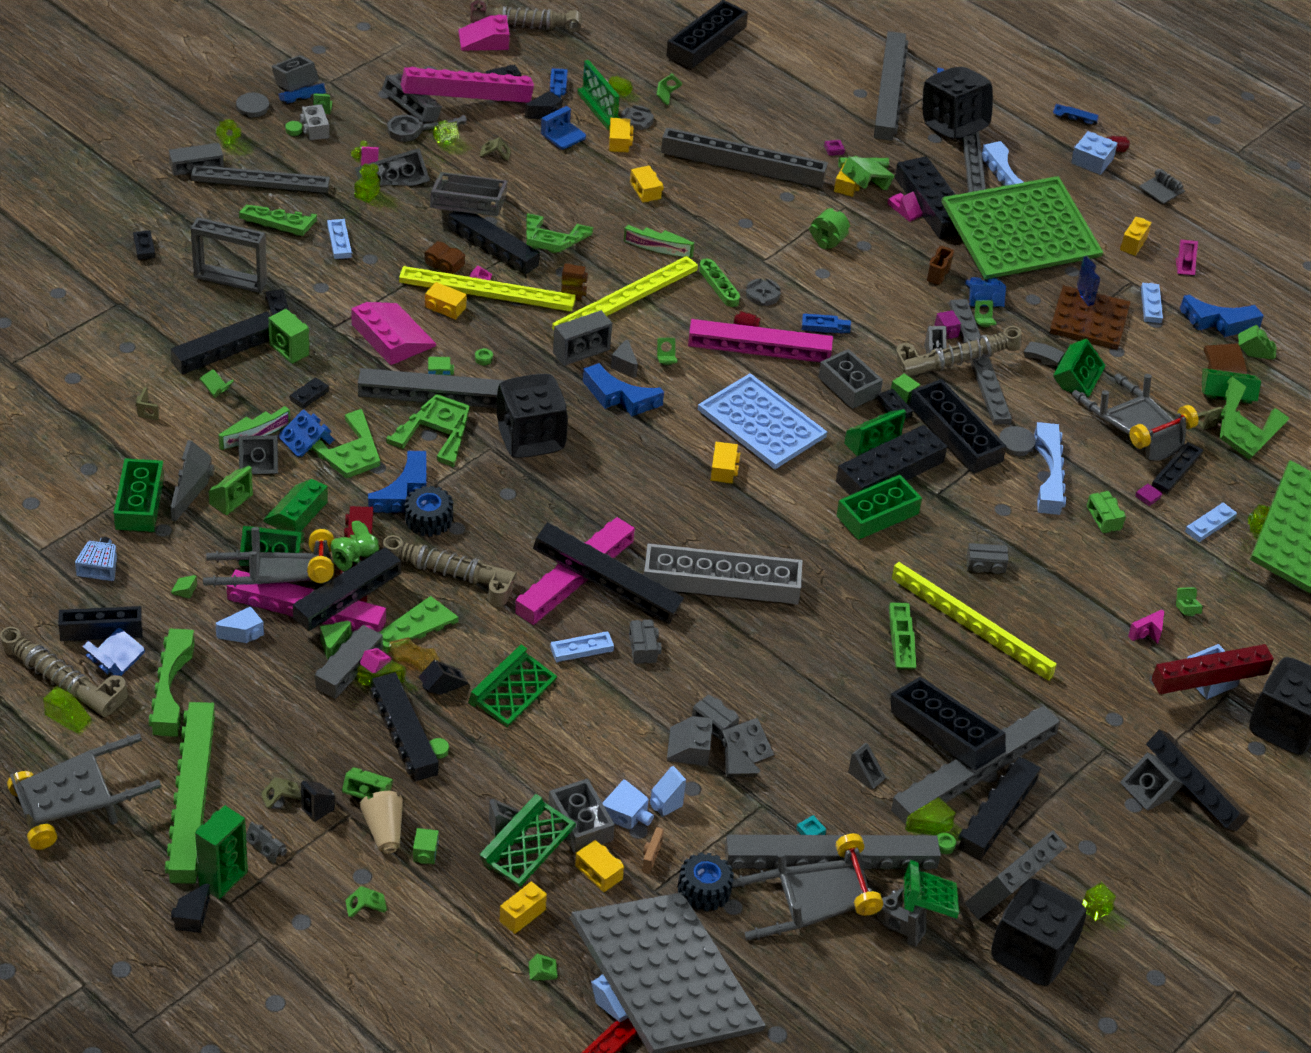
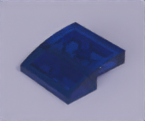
[1077,256,1101,306]

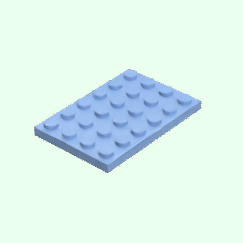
[698,374,827,469]

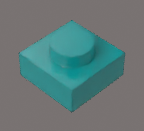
[796,815,826,835]

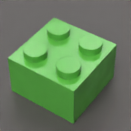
[268,309,310,364]

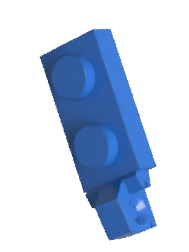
[550,68,568,98]
[279,83,326,103]
[1053,104,1099,125]
[802,313,851,333]

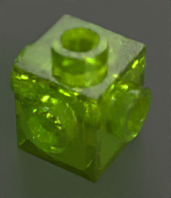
[216,119,241,144]
[433,120,460,145]
[1248,504,1270,534]

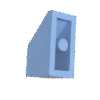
[216,607,264,643]
[650,766,686,817]
[591,975,628,1022]

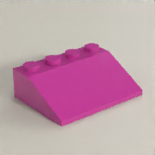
[351,302,436,366]

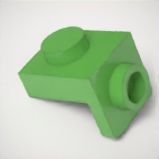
[1176,587,1203,616]

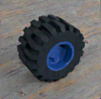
[405,486,453,537]
[677,853,734,911]

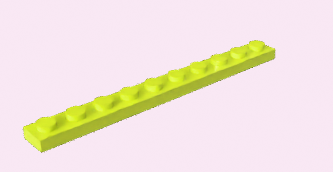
[552,256,698,330]
[399,266,576,311]
[892,562,1056,681]

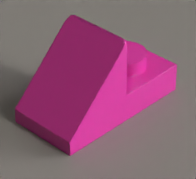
[887,192,922,222]
[1176,240,1198,275]
[1128,610,1164,644]

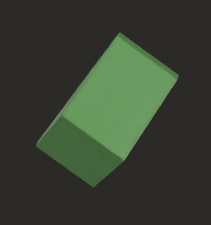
[320,621,352,660]

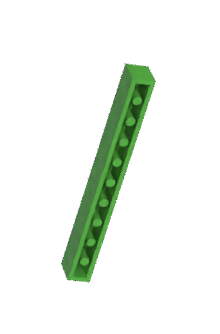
[165,702,215,883]

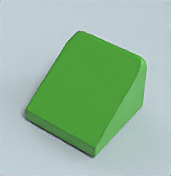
[171,575,197,599]
[529,954,557,980]

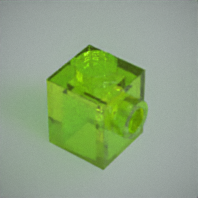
[1082,882,1116,921]

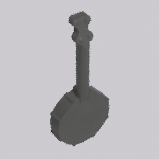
[387,114,466,142]

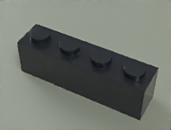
[58,606,143,641]

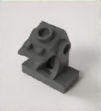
[877,888,927,947]

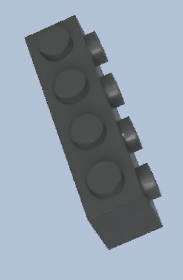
[382,74,442,122]
[314,625,383,699]

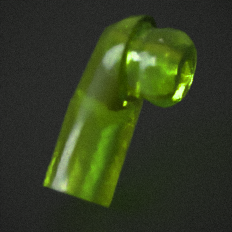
[351,140,368,159]

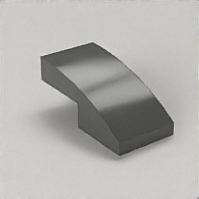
[1023,342,1065,366]

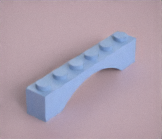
[982,141,1024,186]
[1034,422,1066,515]

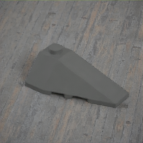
[355,148,430,186]
[171,440,215,521]

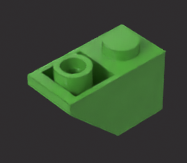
[1238,325,1277,360]

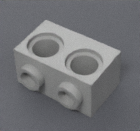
[300,104,329,140]

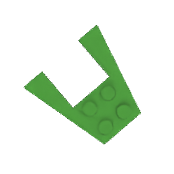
[526,213,593,253]
[1220,377,1289,459]
[386,394,470,467]
[309,409,380,478]

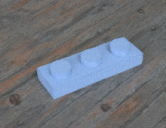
[327,219,352,259]
[1141,283,1163,323]
[1185,503,1237,542]
[550,631,614,662]

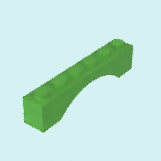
[149,628,195,737]

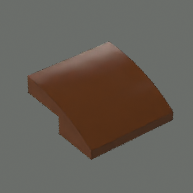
[1204,343,1247,374]

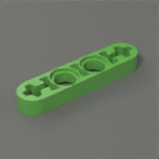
[699,259,740,307]

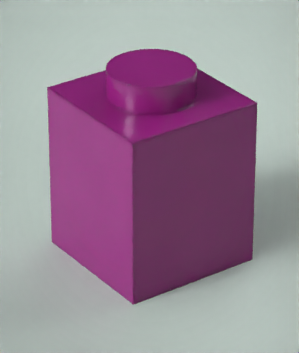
[934,310,961,339]

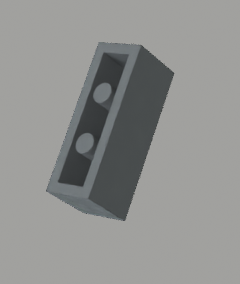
[168,143,224,176]

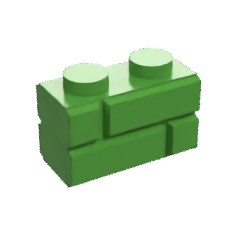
[1087,491,1126,533]
[342,767,393,799]

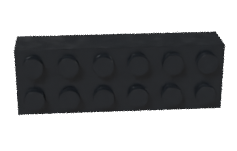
[666,0,748,69]
[895,156,960,239]
[909,379,1007,474]
[836,425,948,495]
[890,676,1006,770]

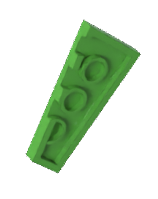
[239,205,317,236]
[379,596,459,653]

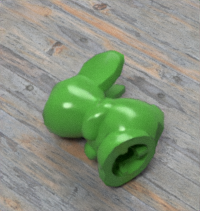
[331,521,379,571]

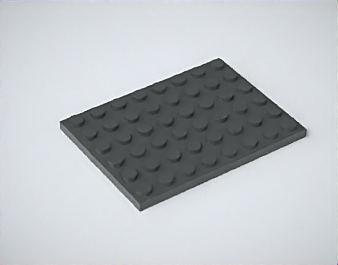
[570,892,766,1053]

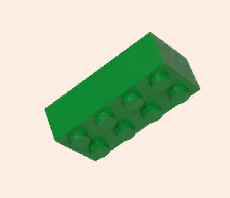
[113,458,165,532]
[836,475,922,540]
[195,805,248,899]

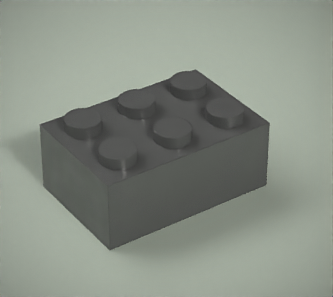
[553,310,612,366]
[818,349,883,409]
[548,778,615,854]

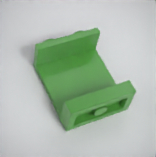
[841,157,895,190]

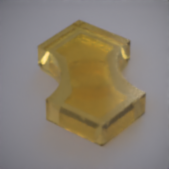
[389,637,439,673]

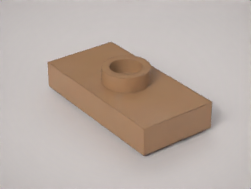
[642,827,664,874]

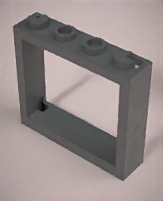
[430,172,508,217]
[191,217,267,293]
[965,830,1067,920]

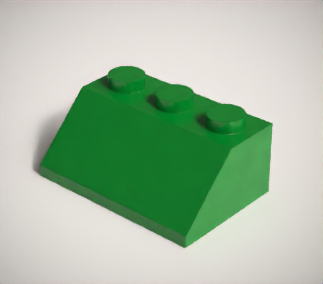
[1053,338,1106,398]
[1202,368,1261,404]
[844,409,906,456]
[263,479,328,532]
[239,526,305,566]

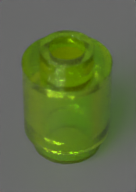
[608,76,633,96]

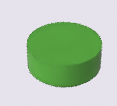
[285,121,302,136]
[475,348,493,365]
[429,738,449,759]
[937,833,956,854]

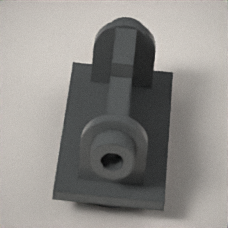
[246,822,287,864]

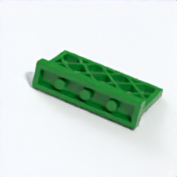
[577,60,620,130]
[468,644,558,727]
[479,794,576,887]
[903,860,959,919]

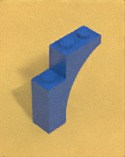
[1180,294,1264,337]
[583,363,664,417]
[368,451,426,513]

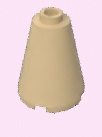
[360,791,403,854]

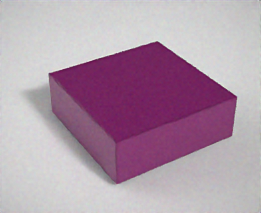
[824,140,845,156]
[1135,484,1162,506]

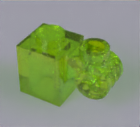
[354,163,380,203]

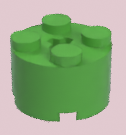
[809,208,850,249]

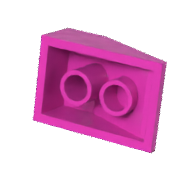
[459,15,509,51]

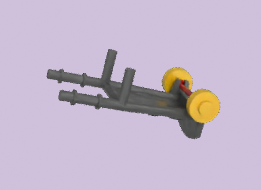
[1072,374,1199,461]
[203,527,334,587]
[7,733,162,850]
[732,834,884,941]

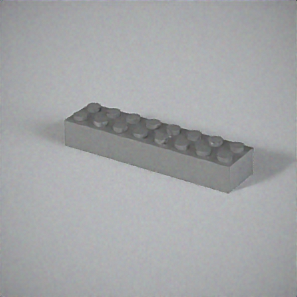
[644,544,802,604]

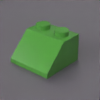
[209,466,253,515]

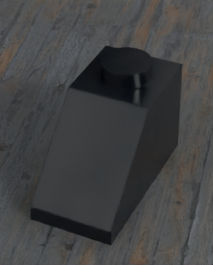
[525,91,563,119]
[418,659,469,695]
[301,780,336,822]
[171,884,210,933]

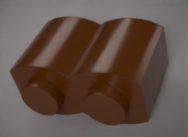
[424,241,465,274]
[927,246,954,285]
[561,264,589,301]

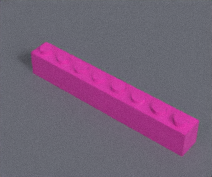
[401,67,534,103]
[688,319,833,362]
[515,517,635,625]
[226,569,386,633]

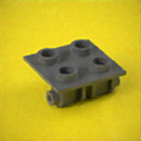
[1139,169,1185,204]
[721,718,774,763]

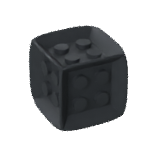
[922,67,993,139]
[496,374,568,458]
[1249,657,1311,755]
[991,878,1087,986]

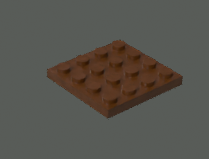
[1049,285,1130,350]

